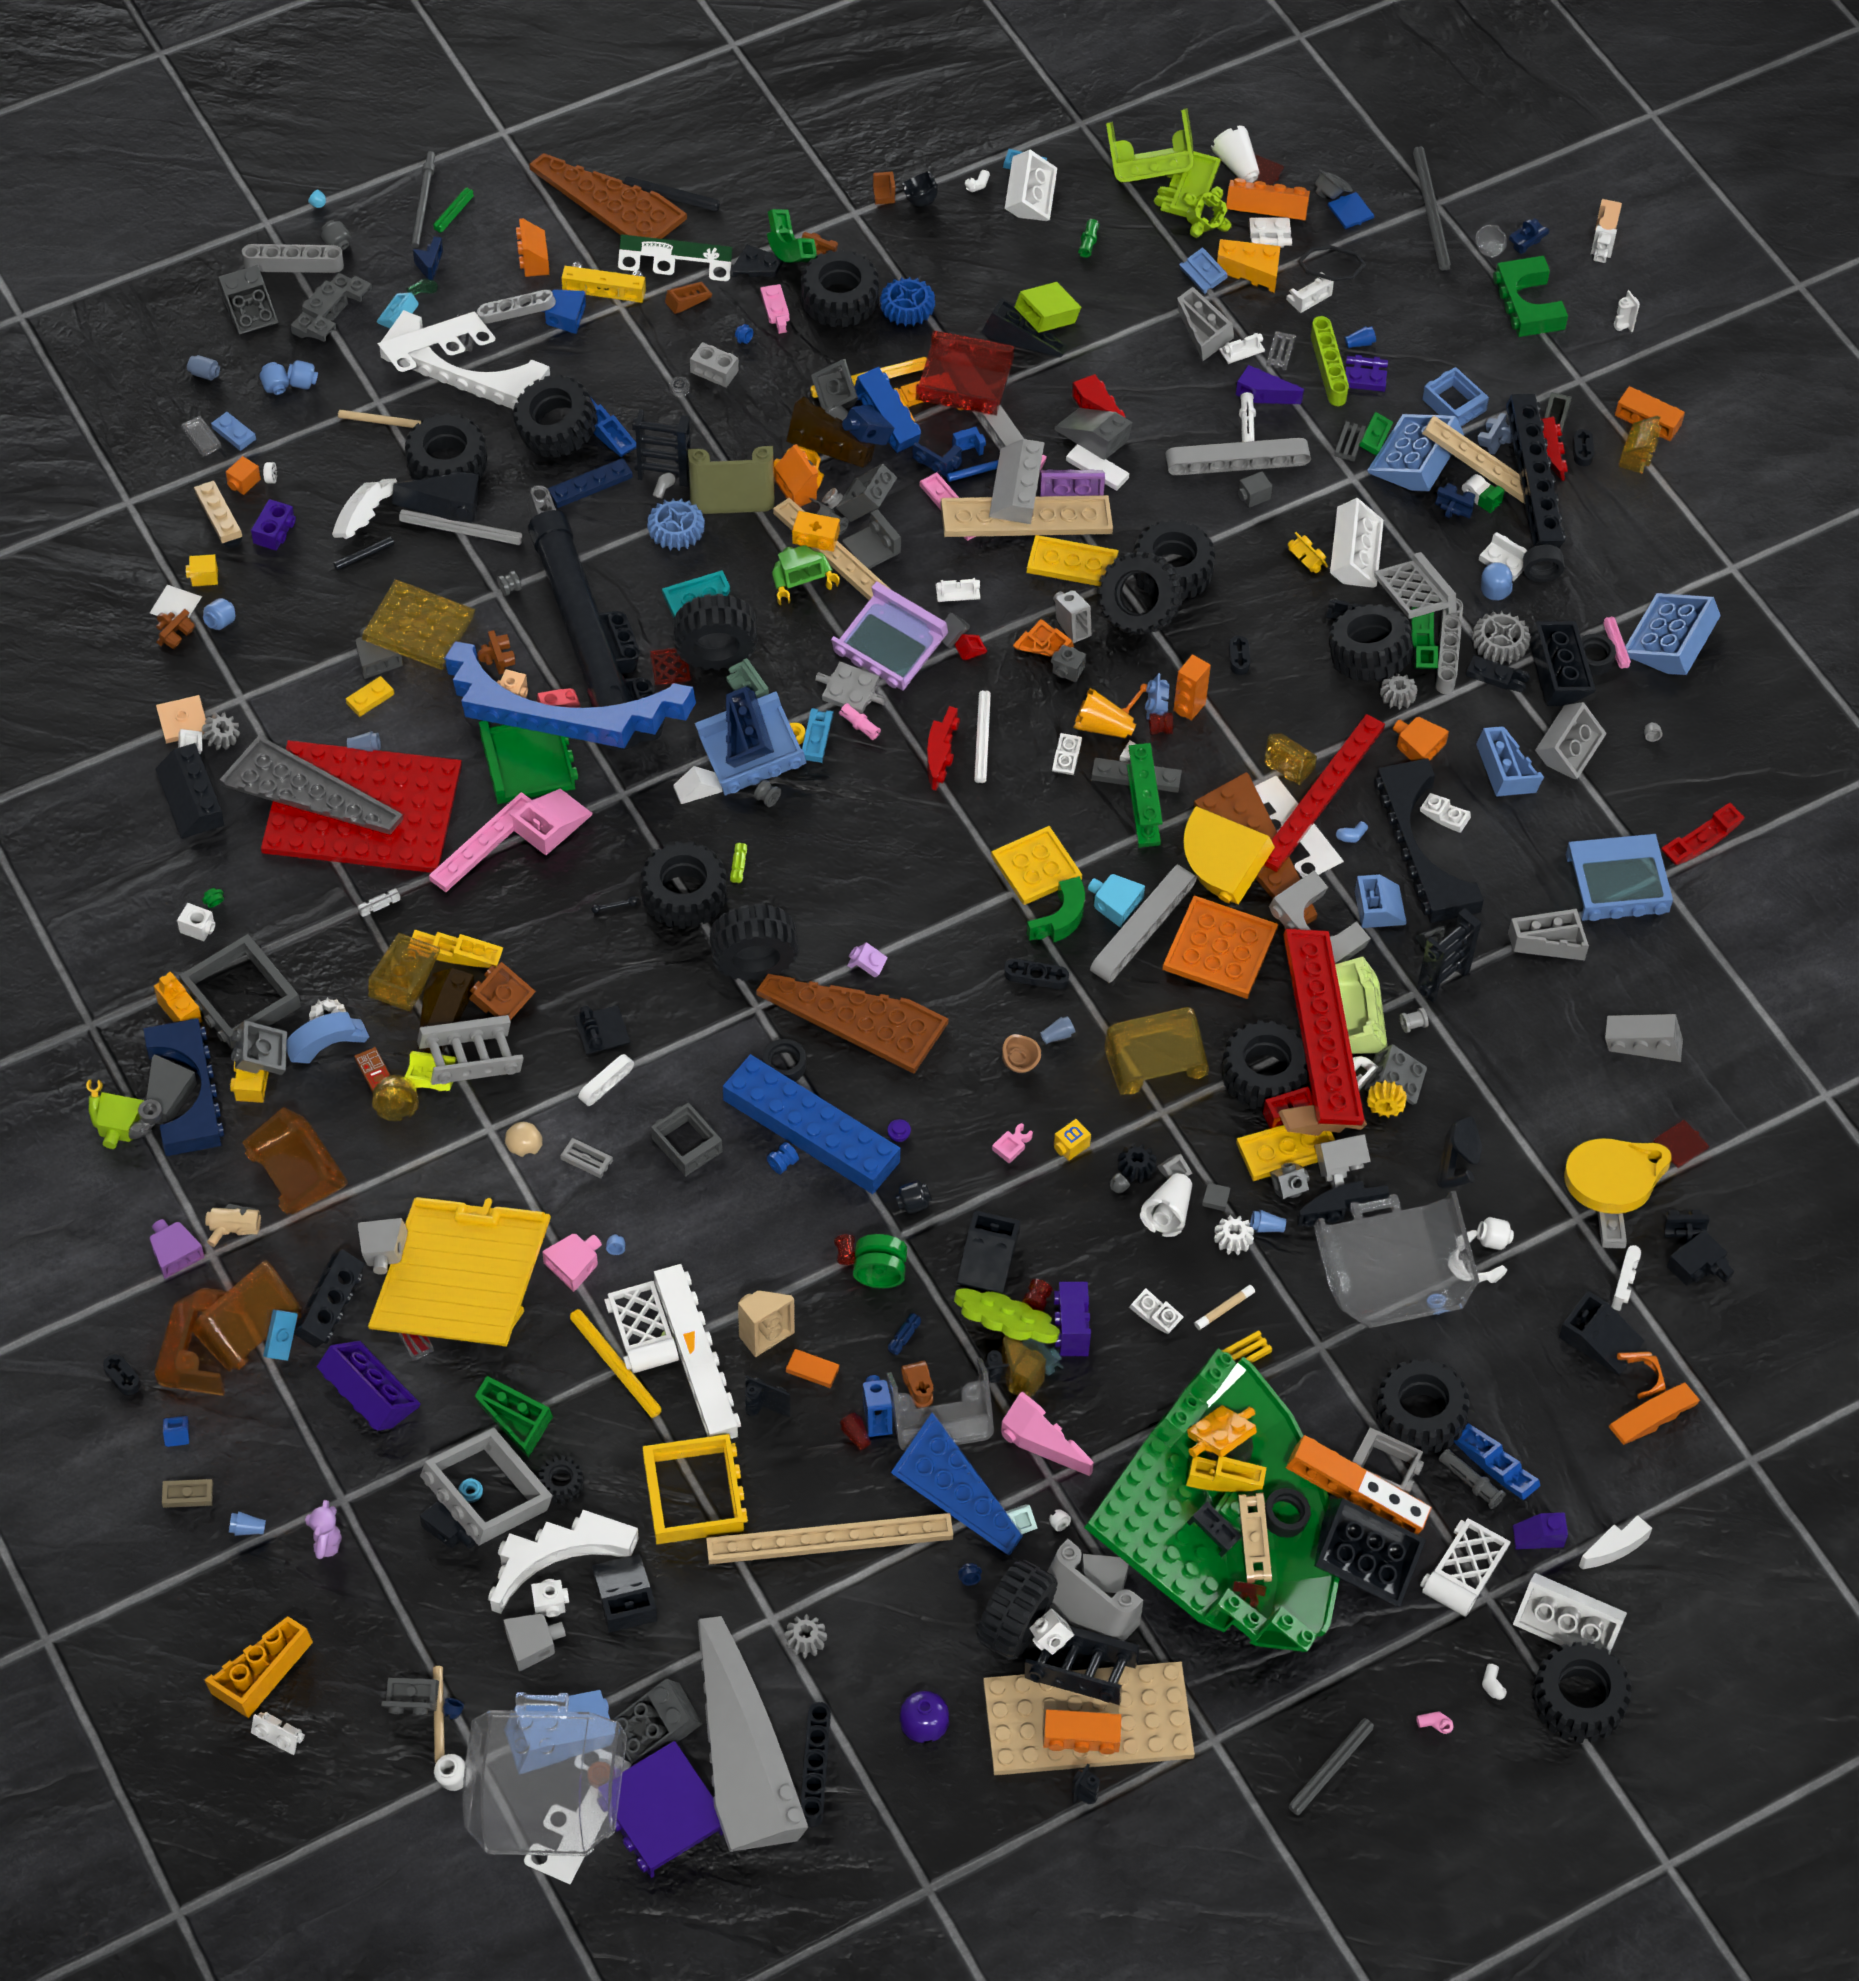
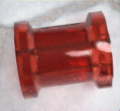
[834,1234,856,1265]

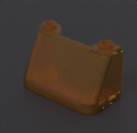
[242,1107,348,1214]
[191,1260,302,1372]

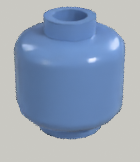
[287,360,318,390]
[259,362,289,395]
[203,598,235,630]

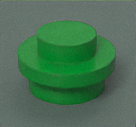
[202,888,224,908]

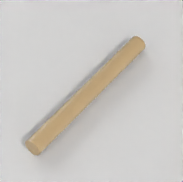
[338,410,421,428]
[433,1666,445,1763]

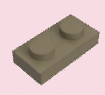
[162,1479,213,1508]

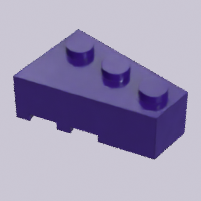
[1054,1282,1091,1356]

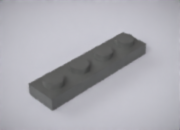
[1091,758,1182,793]

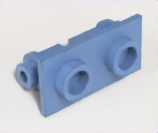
[1145,673,1170,720]

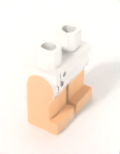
[1591,199,1622,263]

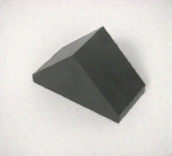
[1544,392,1572,438]

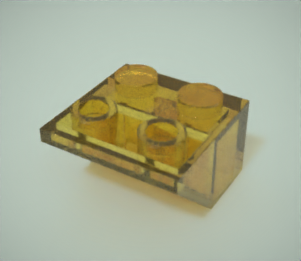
[1619,416,1662,474]
[1264,733,1317,785]
[1002,1335,1046,1399]

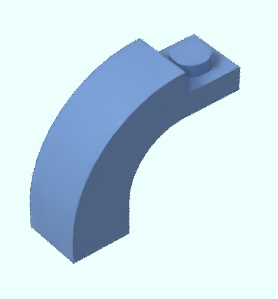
[286,1012,369,1063]

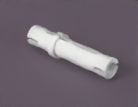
[1239,392,1256,442]

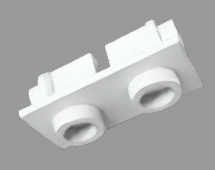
[1614,290,1640,332]
[1219,333,1265,364]
[936,578,980,602]
[251,1712,305,1755]

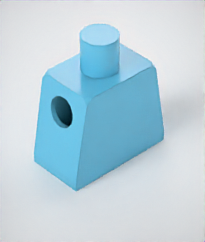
[1088,874,1145,928]

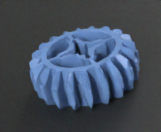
[647,498,705,551]

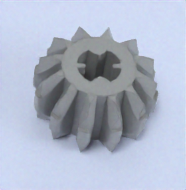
[1380,673,1417,710]
[202,712,240,750]
[785,1614,827,1658]

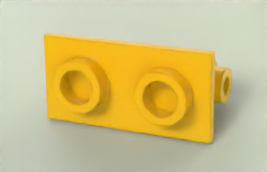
[1288,532,1328,573]

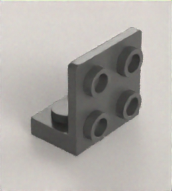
[843,509,901,569]
[1365,1044,1427,1105]

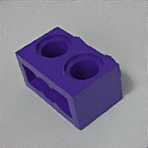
[251,499,296,551]

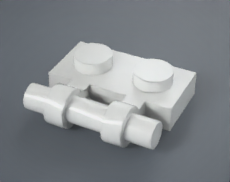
[1249,218,1292,248]

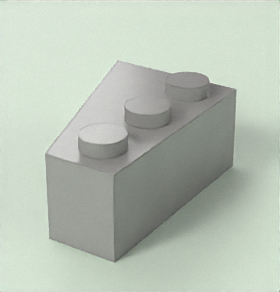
[1177,287,1234,361]
[1508,909,1589,961]

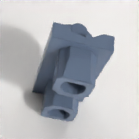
[1478,413,1513,454]

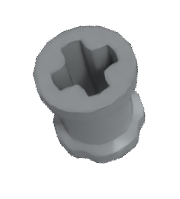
[1400,1007,1429,1033]

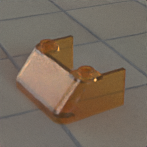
[155,1288,247,1396]

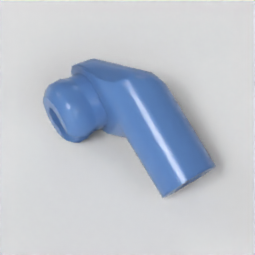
[1336,821,1368,843]

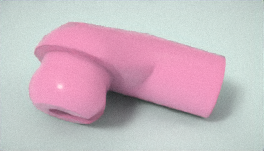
[1416,1712,1454,1734]

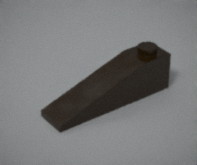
[417,968,474,1054]

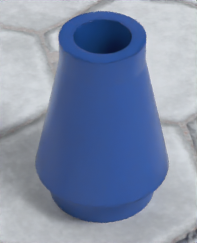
[1344,326,1376,349]

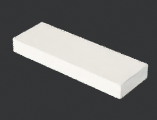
[1066,444,1129,491]

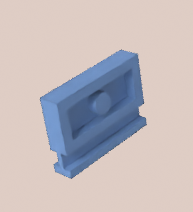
[1179,247,1228,294]

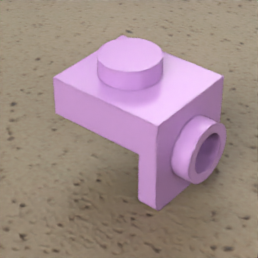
[847,942,888,977]

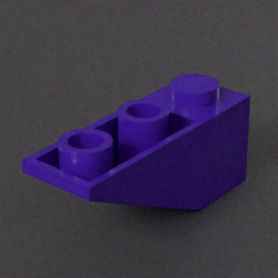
[1236,365,1304,404]

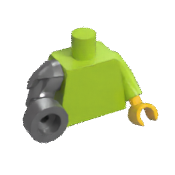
[86,1080,163,1149]

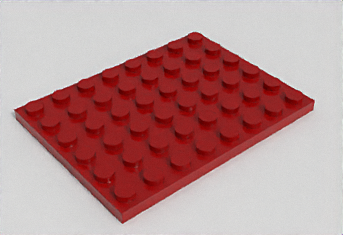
[261,740,462,873]

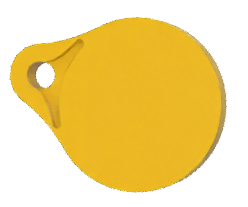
[1564,1139,1671,1214]

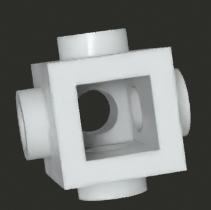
[531,1579,569,1617]
[1030,1608,1074,1655]

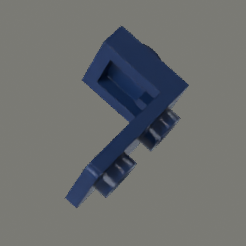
[913,442,962,477]

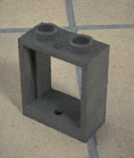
[836,464,897,522]
[651,1102,723,1177]

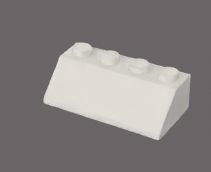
[1330,498,1384,588]
[1513,1573,1627,1655]

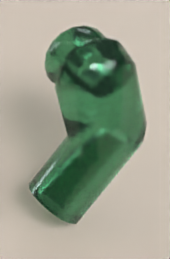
[406,279,438,296]

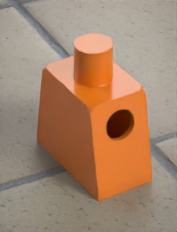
[1393,717,1449,761]

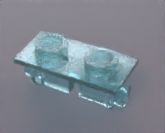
[1022,1338,1064,1375]

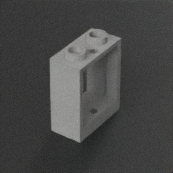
[1352,1427,1424,1494]

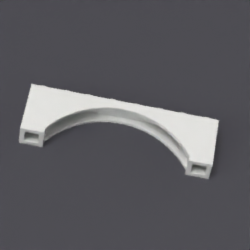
[380,310,550,409]

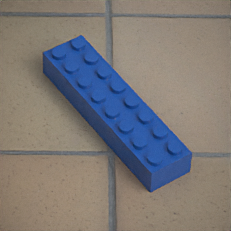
[723,1054,900,1194]

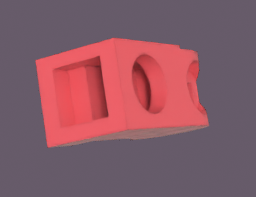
[537,688,581,708]

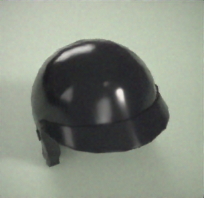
[902,171,938,207]

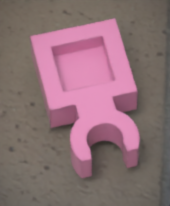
[992,1123,1033,1163]

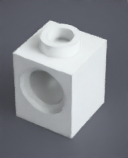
[177,903,215,941]

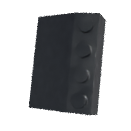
[1314,1498,1426,1607]

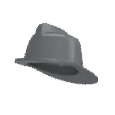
[1315,169,1353,199]

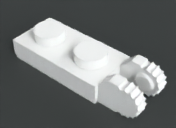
[1611,1245,1641,1311]

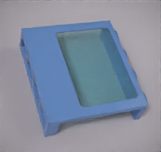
[1566,834,1673,921]

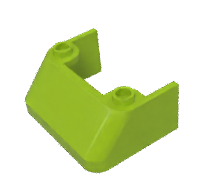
[1106,108,1194,182]

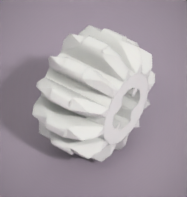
[1214,1214,1254,1256]

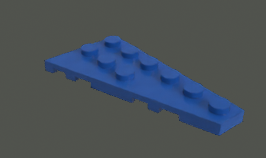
[891,1413,1023,1556]

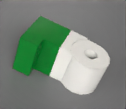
[1462,474,1505,513]

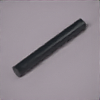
[333,537,394,570]

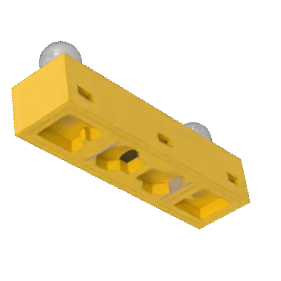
[562,262,646,303]

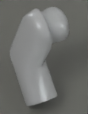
[653,473,675,499]

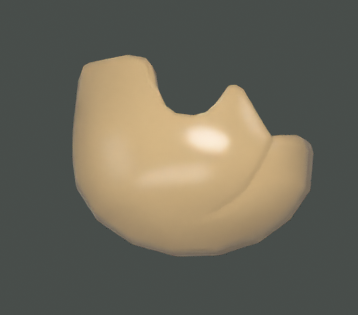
[505,1121,542,1157]

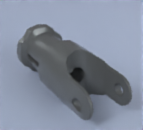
[805,498,849,535]

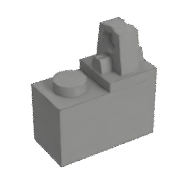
[1315,1134,1371,1189]

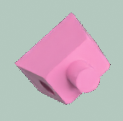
[542,1234,602,1292]

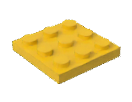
[991,826,1082,905]

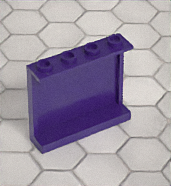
[596,1741,723,1878]

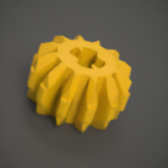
[1367,1080,1407,1118]

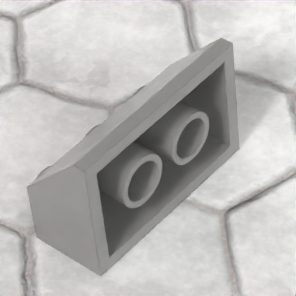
[1535,702,1607,779]

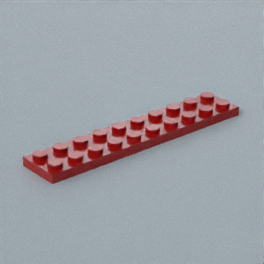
[1283,929,1365,1126]

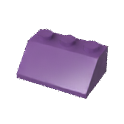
[1039,469,1105,497]

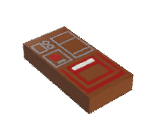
[354,1047,395,1095]

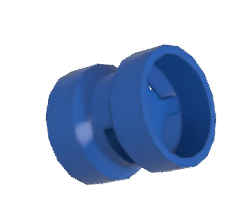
[767,1142,799,1174]

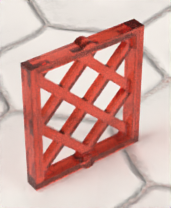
[650,648,691,685]

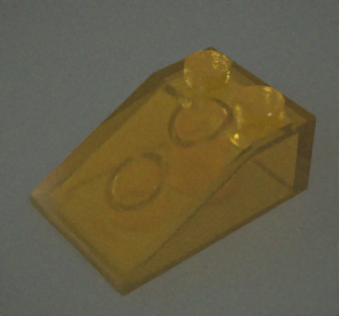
[368,933,440,1012]

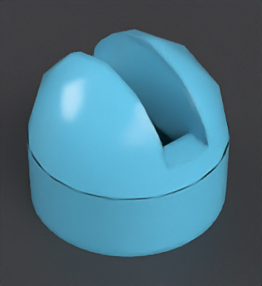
[308,190,326,208]

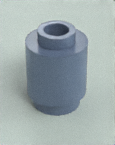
[187,355,220,380]

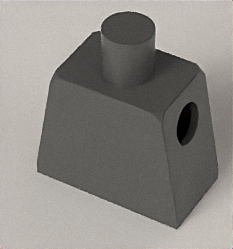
[355,627,403,679]

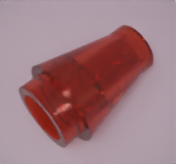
[840,1413,871,1450]

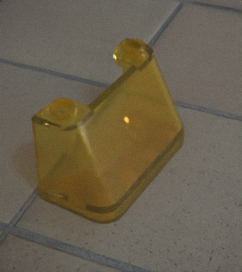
[1104,1007,1209,1095]

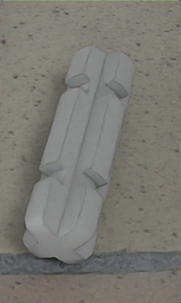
[357,888,400,917]

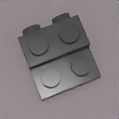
[231,1020,287,1075]

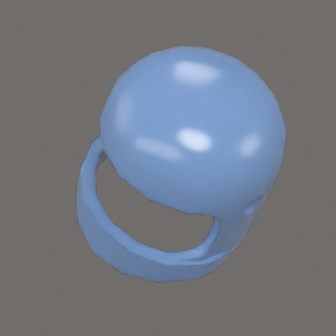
[1481,562,1512,600]

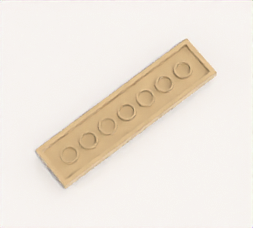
[940,495,1113,537]

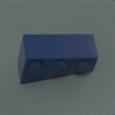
[726,687,774,768]

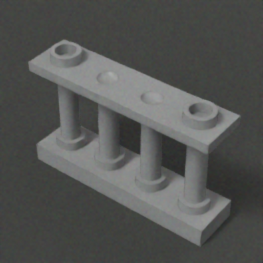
[417,1015,523,1085]

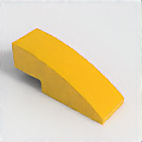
[1186,1456,1267,1492]

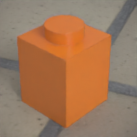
[226,456,261,495]

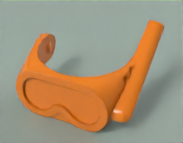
[1617,1352,1666,1399]

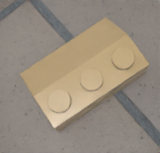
[738,1291,795,1357]

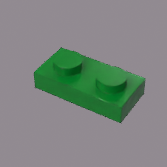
[1358,412,1393,455]

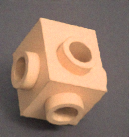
[497,669,528,698]

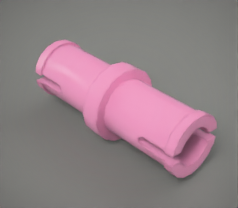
[839,703,881,740]

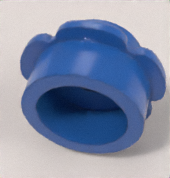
[735,324,753,344]

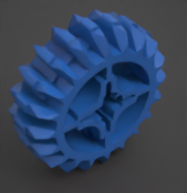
[880,276,935,327]

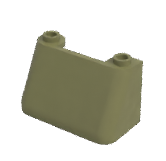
[688,446,775,514]

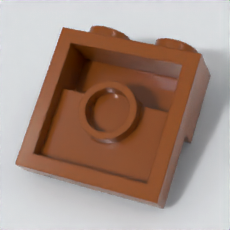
[469,962,536,1020]

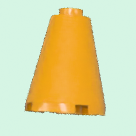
[1073,688,1136,738]

